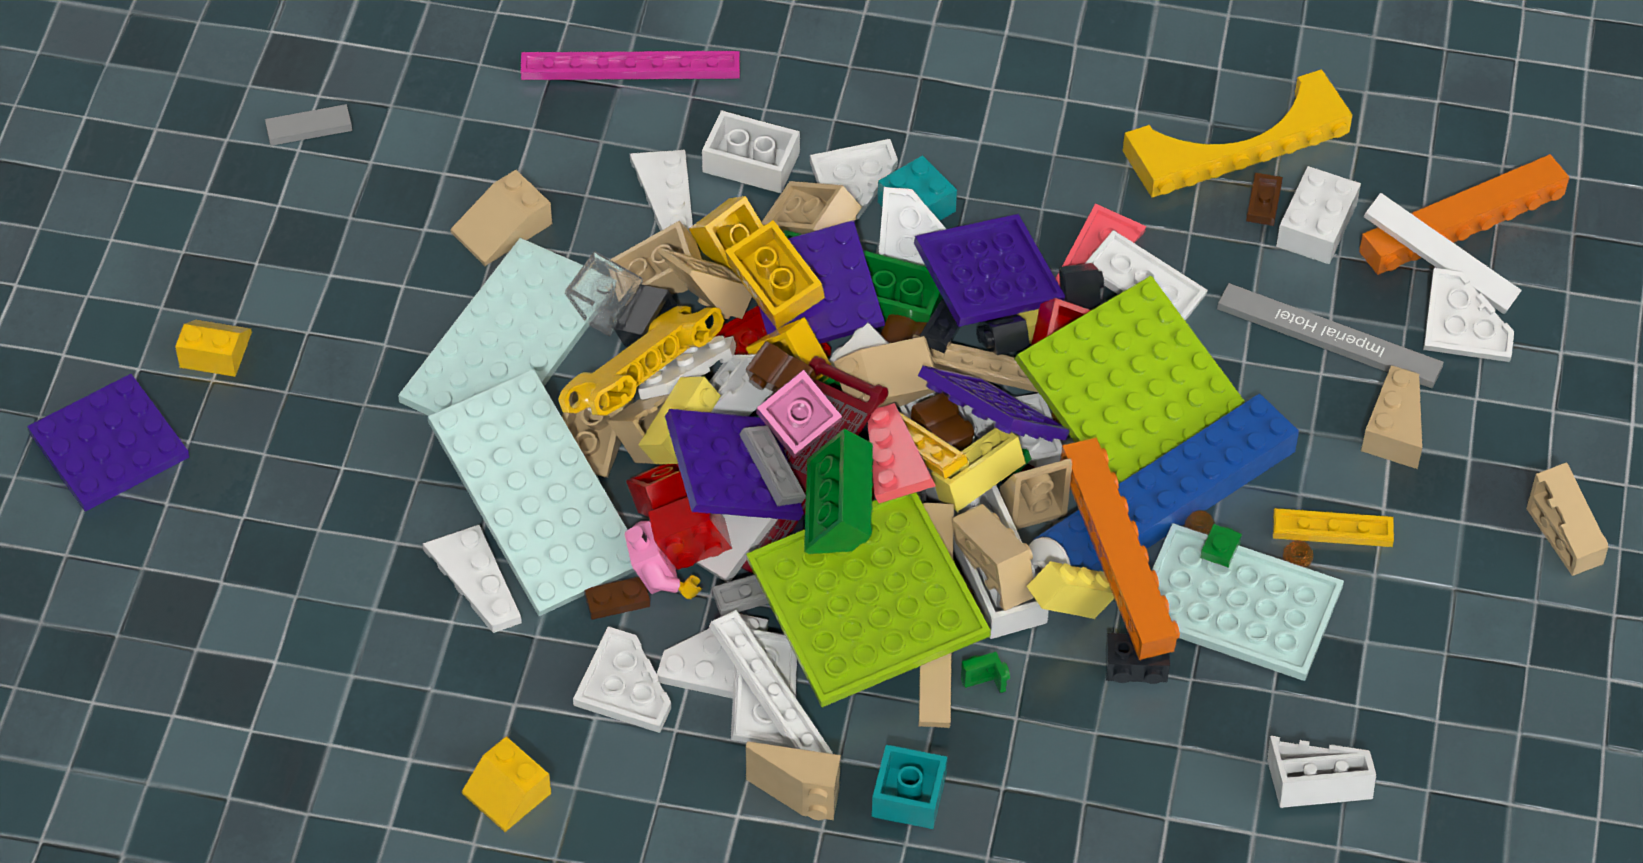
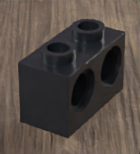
[976,314,1030,355]

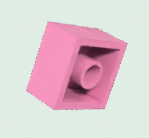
[756,370,842,459]

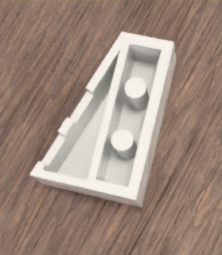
[709,354,773,416]
[1267,736,1376,808]

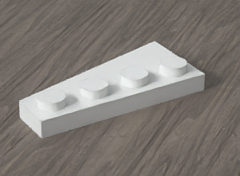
[630,150,693,236]
[423,525,522,633]

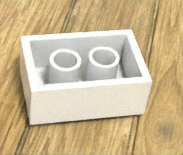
[702,111,800,193]
[1276,166,1361,264]

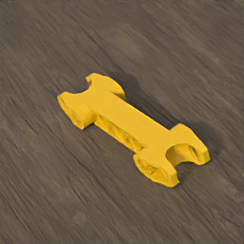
[558,306,724,416]

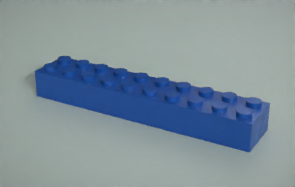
[1033,393,1299,572]

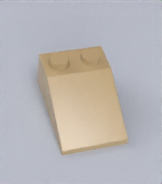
[451,170,552,266]
[761,181,862,234]
[607,221,702,304]
[659,248,752,319]
[834,336,935,409]
[562,391,634,478]
[1000,459,1072,530]
[746,741,841,820]

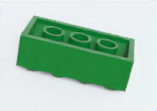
[804,428,874,554]

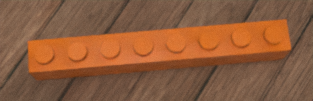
[1359,154,1569,275]
[1060,437,1180,660]

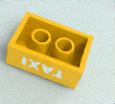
[725,220,825,329]

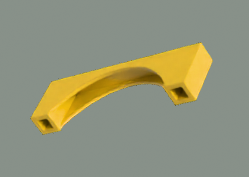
[1123,69,1353,198]

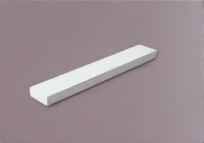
[1363,193,1522,314]
[709,610,833,754]

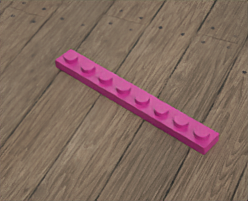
[521,51,740,80]

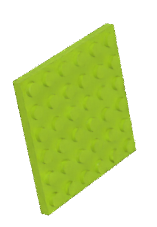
[1014,276,1245,484]
[746,492,991,707]

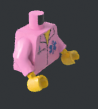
[625,521,702,599]

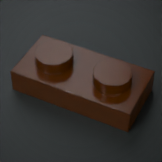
[1246,172,1283,226]
[584,577,650,620]

